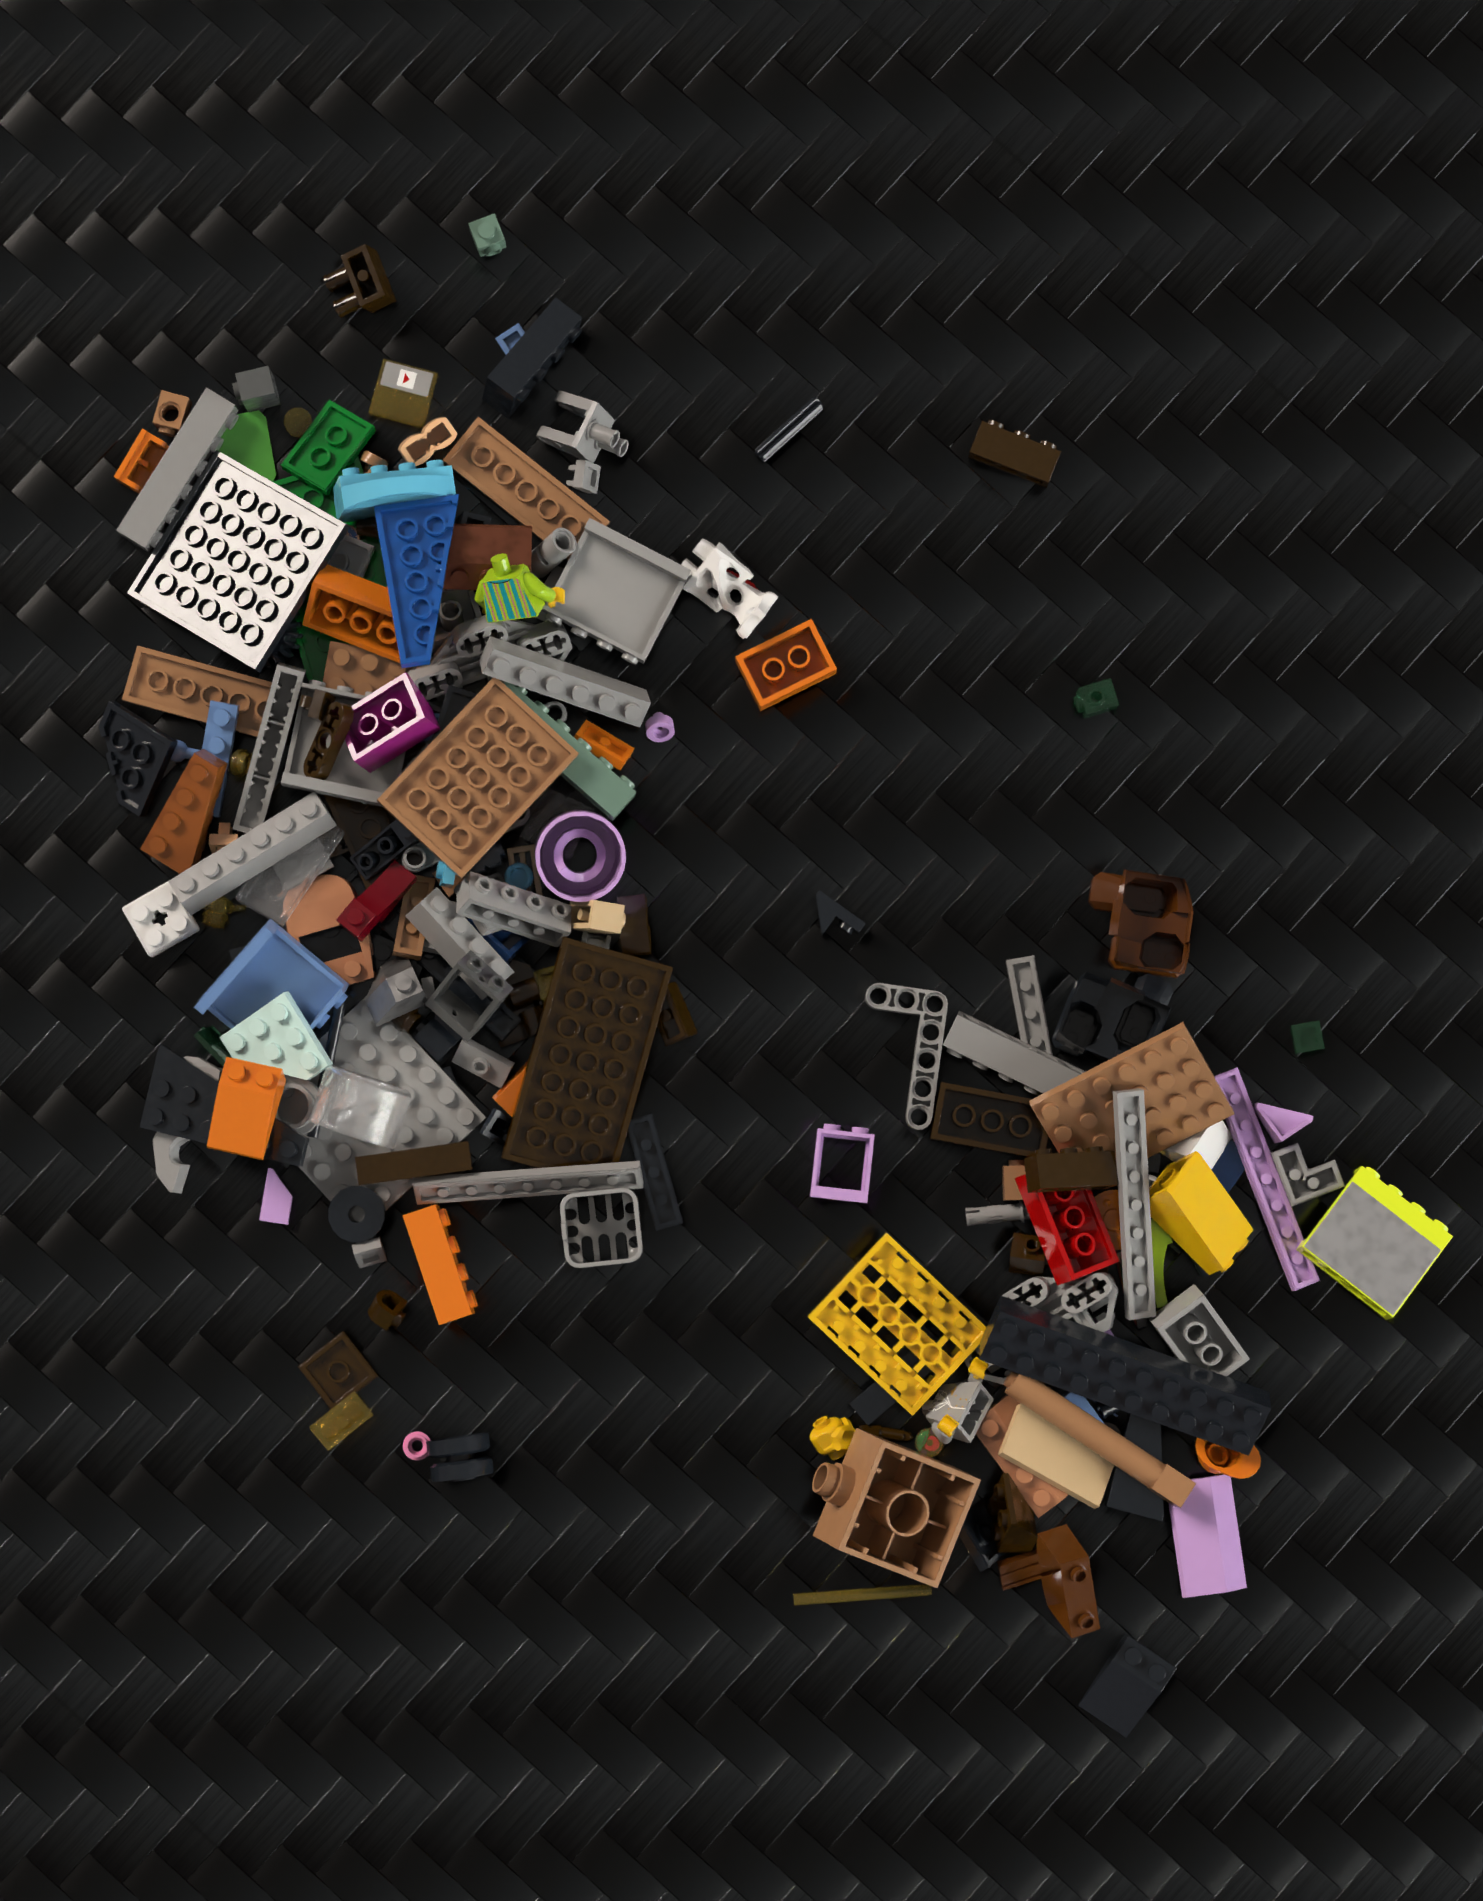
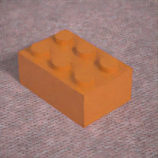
[735,619,837,711]

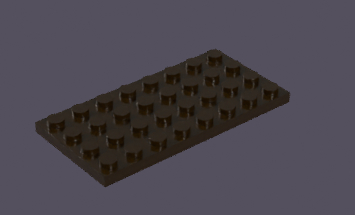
[501,937,673,1168]

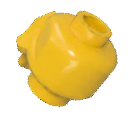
[810,1416,855,1460]

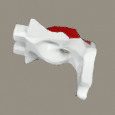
[681,538,778,639]

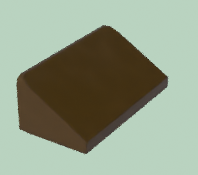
[657,981,697,1046]

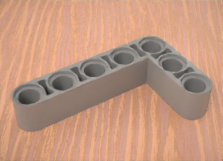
[865,983,948,1130]

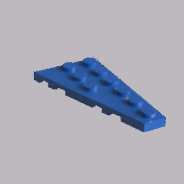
[374,494,459,669]

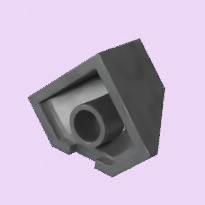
[365,957,427,1027]

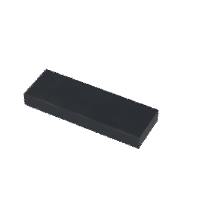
[849,1351,931,1425]

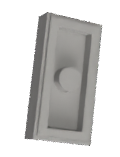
[451,1039,514,1088]

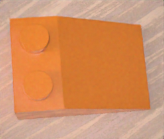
[207,1057,286,1160]

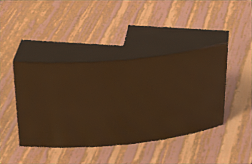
[617,894,652,956]

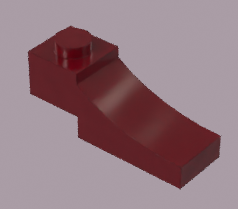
[336,860,418,942]

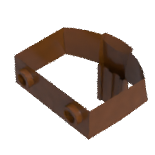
[997,1524,1100,1638]

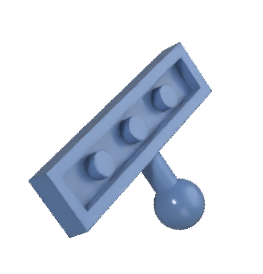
[170,700,240,817]

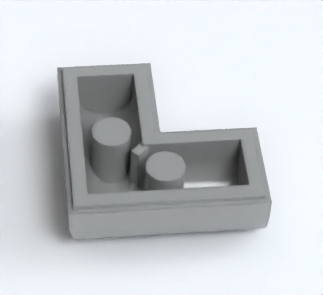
[1270,1143,1345,1207]

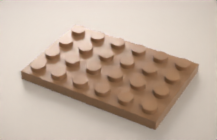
[377,678,579,879]
[1029,1022,1235,1169]

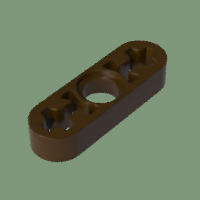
[303,702,354,780]

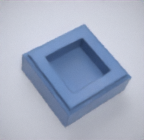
[495,323,525,355]

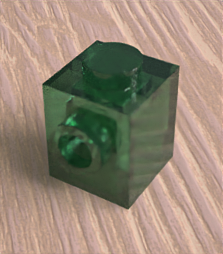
[1073,678,1119,719]

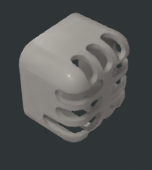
[560,1188,643,1268]

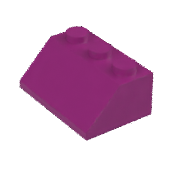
[339,672,441,773]

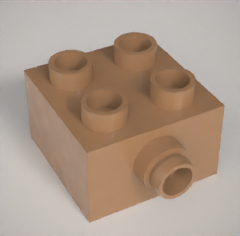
[812,1428,981,1588]

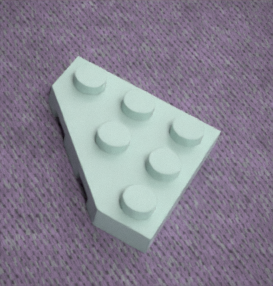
[220,991,333,1080]

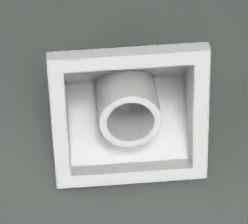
[1160,1120,1232,1169]

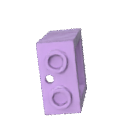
[810,1124,875,1203]

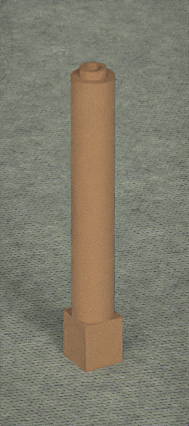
[1003,1371,1196,1508]

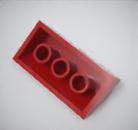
[1015,1174,1119,1285]

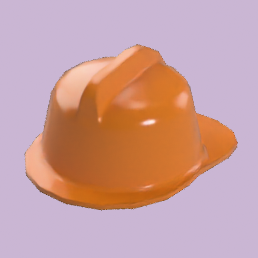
[1195,1437,1261,1479]

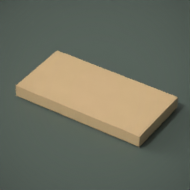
[998,1403,1114,1509]

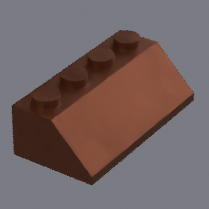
[443,524,532,590]

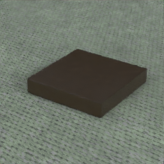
[298,1331,378,1412]

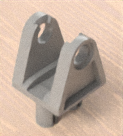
[536,390,629,463]

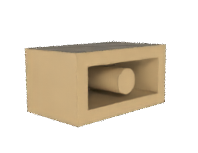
[569,900,626,934]

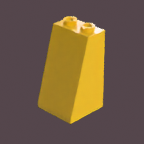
[1149,1151,1253,1275]

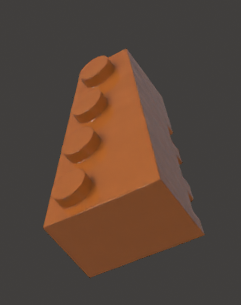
[140,749,228,874]

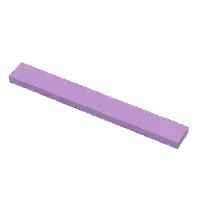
[1215,1067,1320,1291]

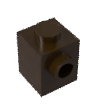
[1009,1233,1049,1276]

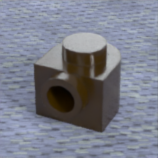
[368,1290,408,1331]

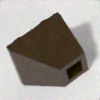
[987,1473,1038,1553]

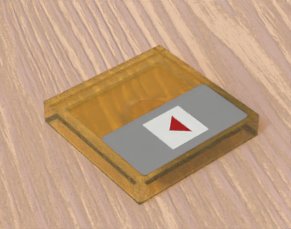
[369,359,438,428]

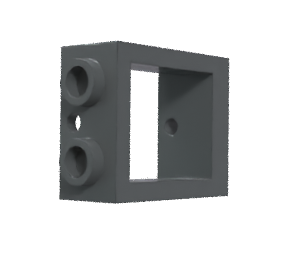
[425,950,514,1042]

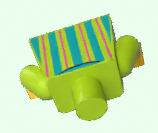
[474,553,565,623]

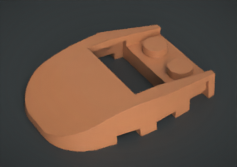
[284,874,376,986]

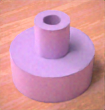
[645,712,675,742]

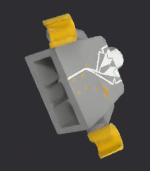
[922,1357,994,1444]

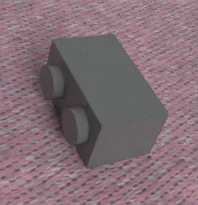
[232,366,281,412]

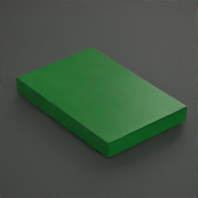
[281,400,376,496]

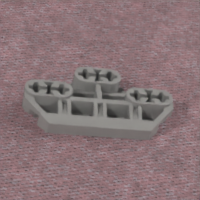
[407,615,572,712]
[964,1272,1119,1384]

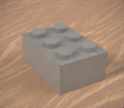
[1148,1284,1250,1376]

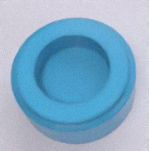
[505,863,533,890]

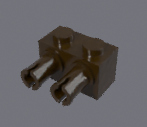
[323,244,396,318]

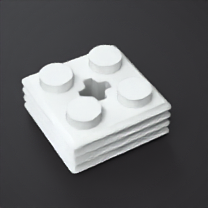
[122,881,200,957]

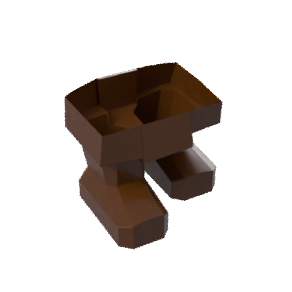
[1088,869,1194,978]

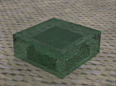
[1290,1020,1325,1054]

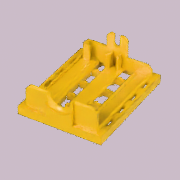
[807,1233,986,1416]

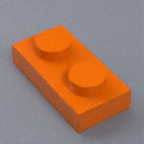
[574,720,635,770]

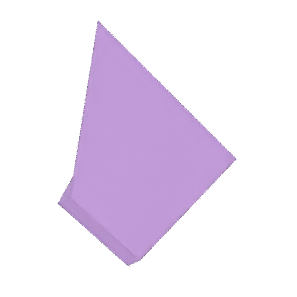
[1253,1103,1313,1143]

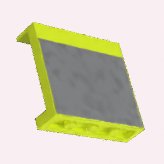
[1296,1166,1453,1320]

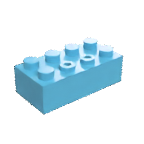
[333,460,456,522]

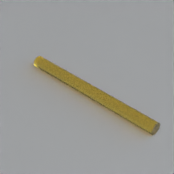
[793,1584,932,1605]

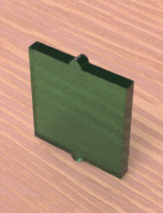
[194,1026,232,1067]

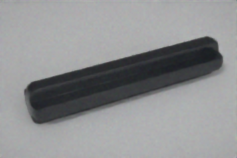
[755,397,823,462]

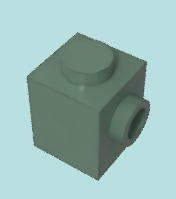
[468,213,506,257]

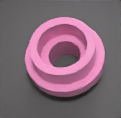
[403,1431,431,1460]

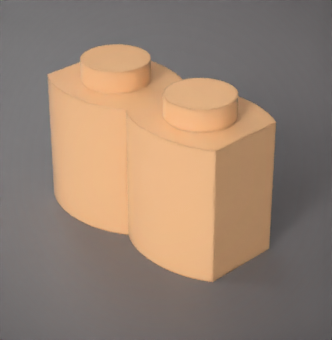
[398,417,457,466]

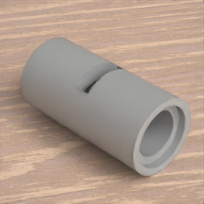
[531,528,577,578]

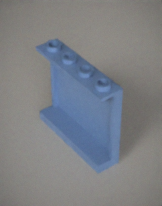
[194,918,350,1029]

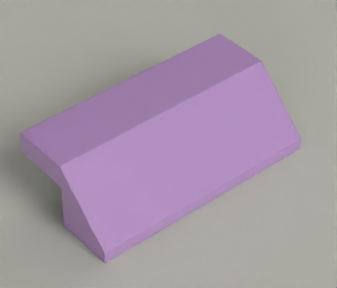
[1168,1474,1247,1598]

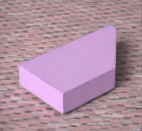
[259,1168,293,1225]

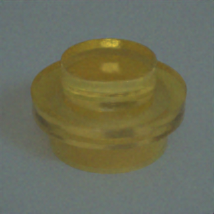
[229,748,253,777]

